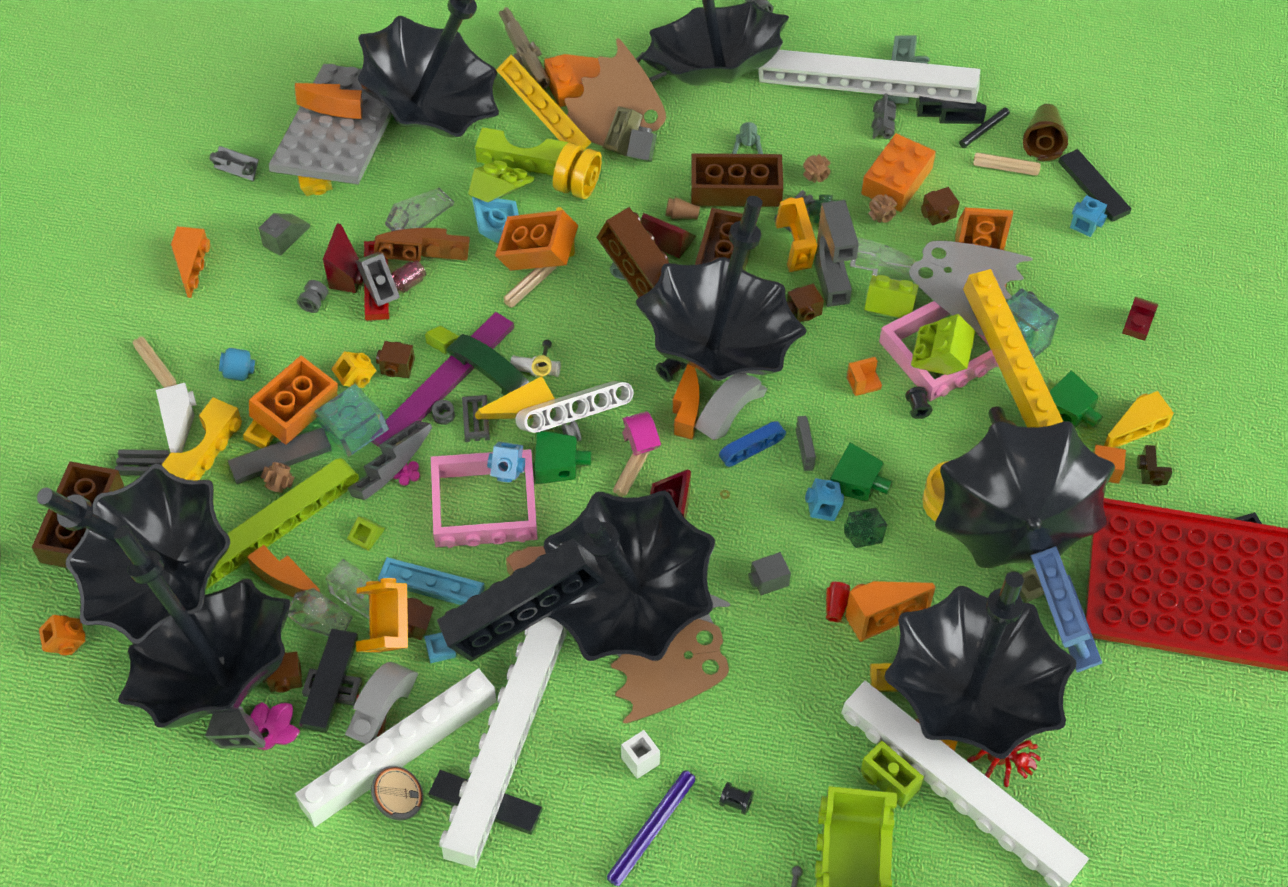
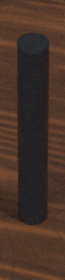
[959,107,1010,148]

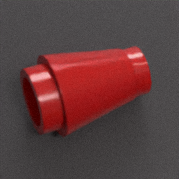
[826,581,850,623]

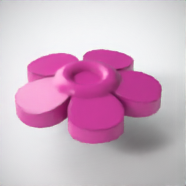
[393,461,420,486]

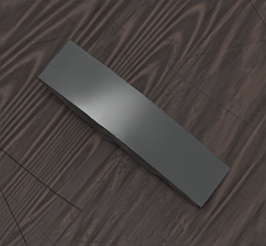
[348,420,432,500]

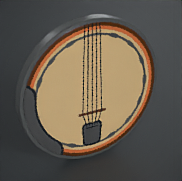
[371,766,423,821]

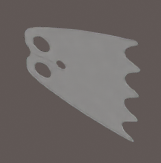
[909,241,1033,336]

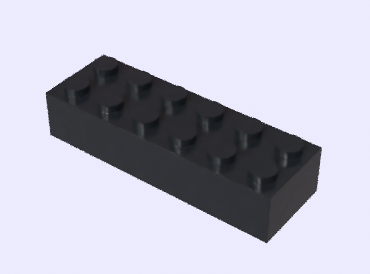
[437,538,606,662]

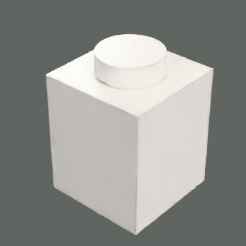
[621,730,660,779]

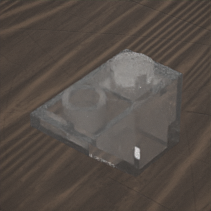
[288,588,353,636]

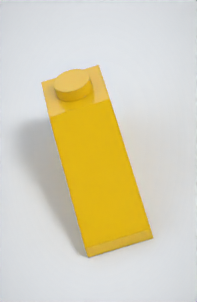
[475,376,555,419]
[1104,391,1174,448]

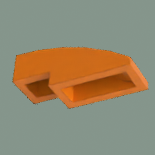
[295,83,363,119]
[673,364,699,440]
[247,545,323,605]

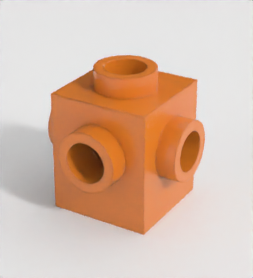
[39,615,85,656]

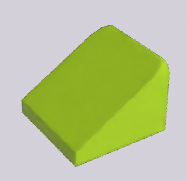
[425,325,459,354]
[347,516,385,551]

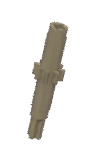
[499,7,550,89]

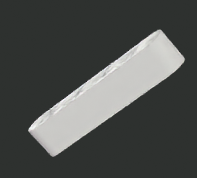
[516,381,634,433]

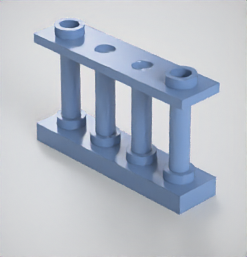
[1031,546,1103,673]

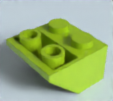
[468,160,534,202]
[911,314,975,375]

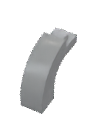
[695,373,768,440]
[345,662,419,745]

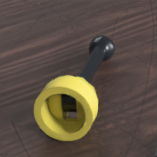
[531,339,552,376]

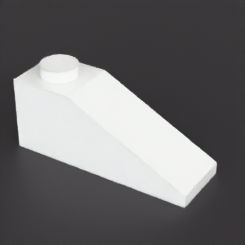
[156,383,197,453]

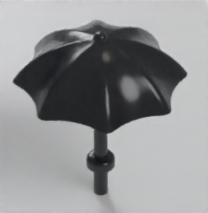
[358,0,499,138]
[640,0,789,86]
[636,196,807,381]
[935,406,1115,568]
[37,463,230,644]
[544,491,715,661]
[114,526,290,728]
[884,571,1077,759]

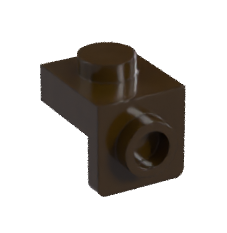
[1137,445,1172,486]

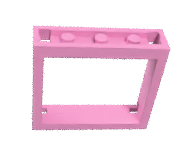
[879,301,999,402]
[431,449,538,548]

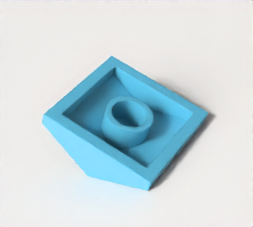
[472,197,519,243]

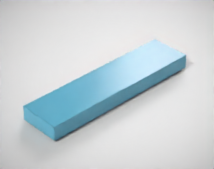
[378,557,485,605]

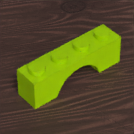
[475,127,569,176]

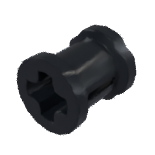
[656,358,687,382]
[905,387,933,419]
[719,782,754,815]

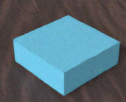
[424,632,456,663]

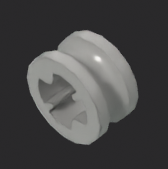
[562,420,581,441]

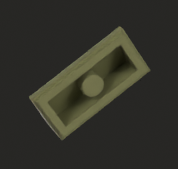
[602,106,643,156]

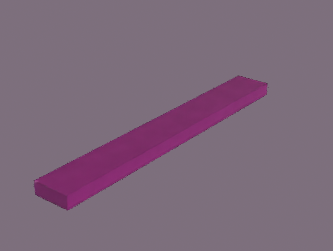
[369,312,514,448]

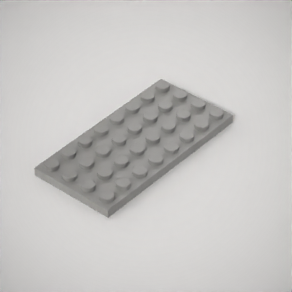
[269,64,392,185]

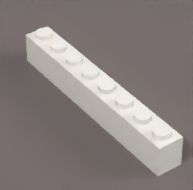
[295,668,497,827]

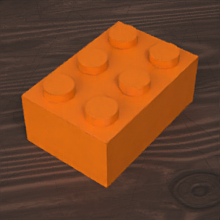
[861,133,936,212]
[495,210,578,271]
[249,355,338,445]

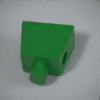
[1049,370,1103,428]
[535,431,591,484]
[830,442,893,501]

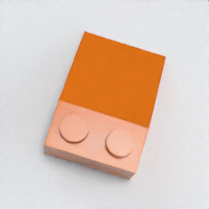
[544,54,600,107]
[955,207,1013,250]
[845,581,936,642]

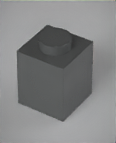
[627,126,657,162]
[748,552,791,596]

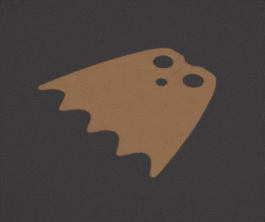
[565,38,666,146]
[611,619,729,723]

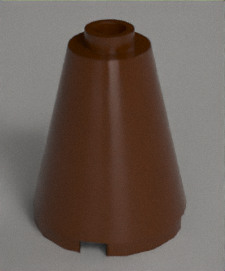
[1023,104,1068,161]

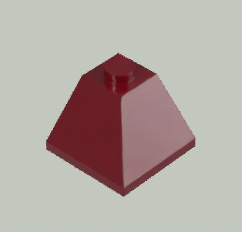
[323,223,363,293]

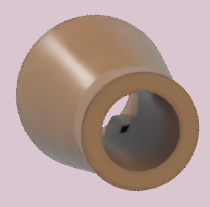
[665,197,700,220]

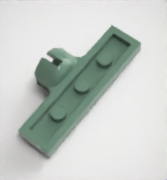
[887,35,930,103]

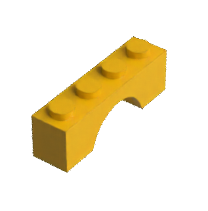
[162,397,242,481]

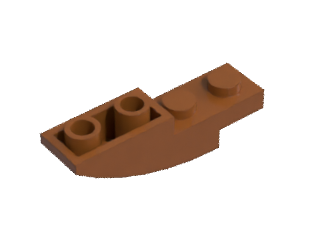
[374,228,470,262]

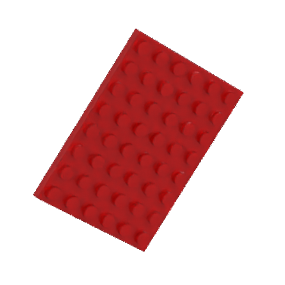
[1085,498,1288,672]

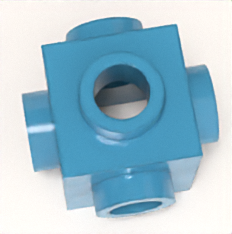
[1070,195,1107,237]
[487,442,526,482]
[805,478,844,521]

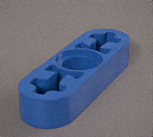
[719,421,786,467]

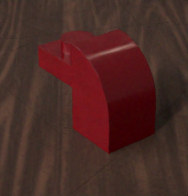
[1122,296,1158,341]

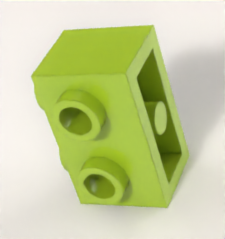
[864,275,919,318]
[860,740,924,808]

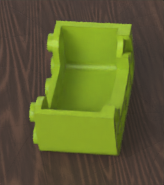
[815,786,897,887]

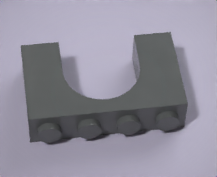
[814,200,859,307]

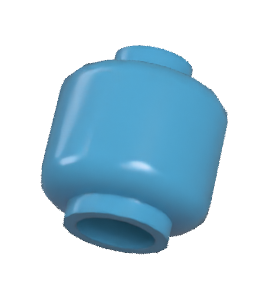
[219,348,255,381]

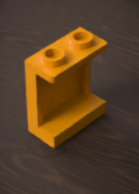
[775,197,818,272]
[356,578,408,653]

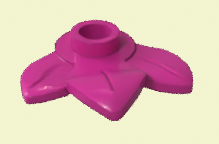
[250,702,300,750]

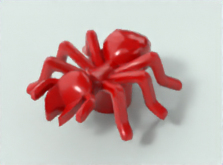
[967,740,1041,787]

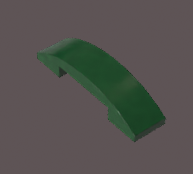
[446,334,529,396]

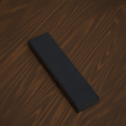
[1058,149,1132,222]
[299,628,358,733]
[428,770,542,835]

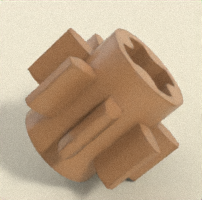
[803,154,831,183]
[868,194,897,223]
[261,462,295,493]

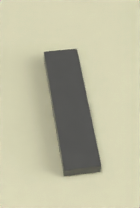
[228,427,332,484]

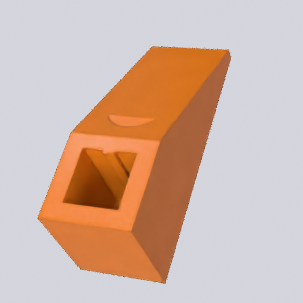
[171,226,210,298]

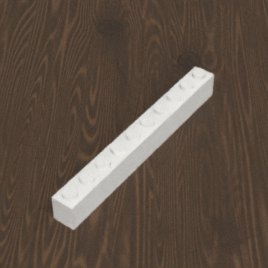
[758,50,980,104]
[439,617,567,868]
[841,681,1089,887]

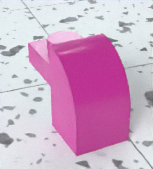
[622,411,661,456]

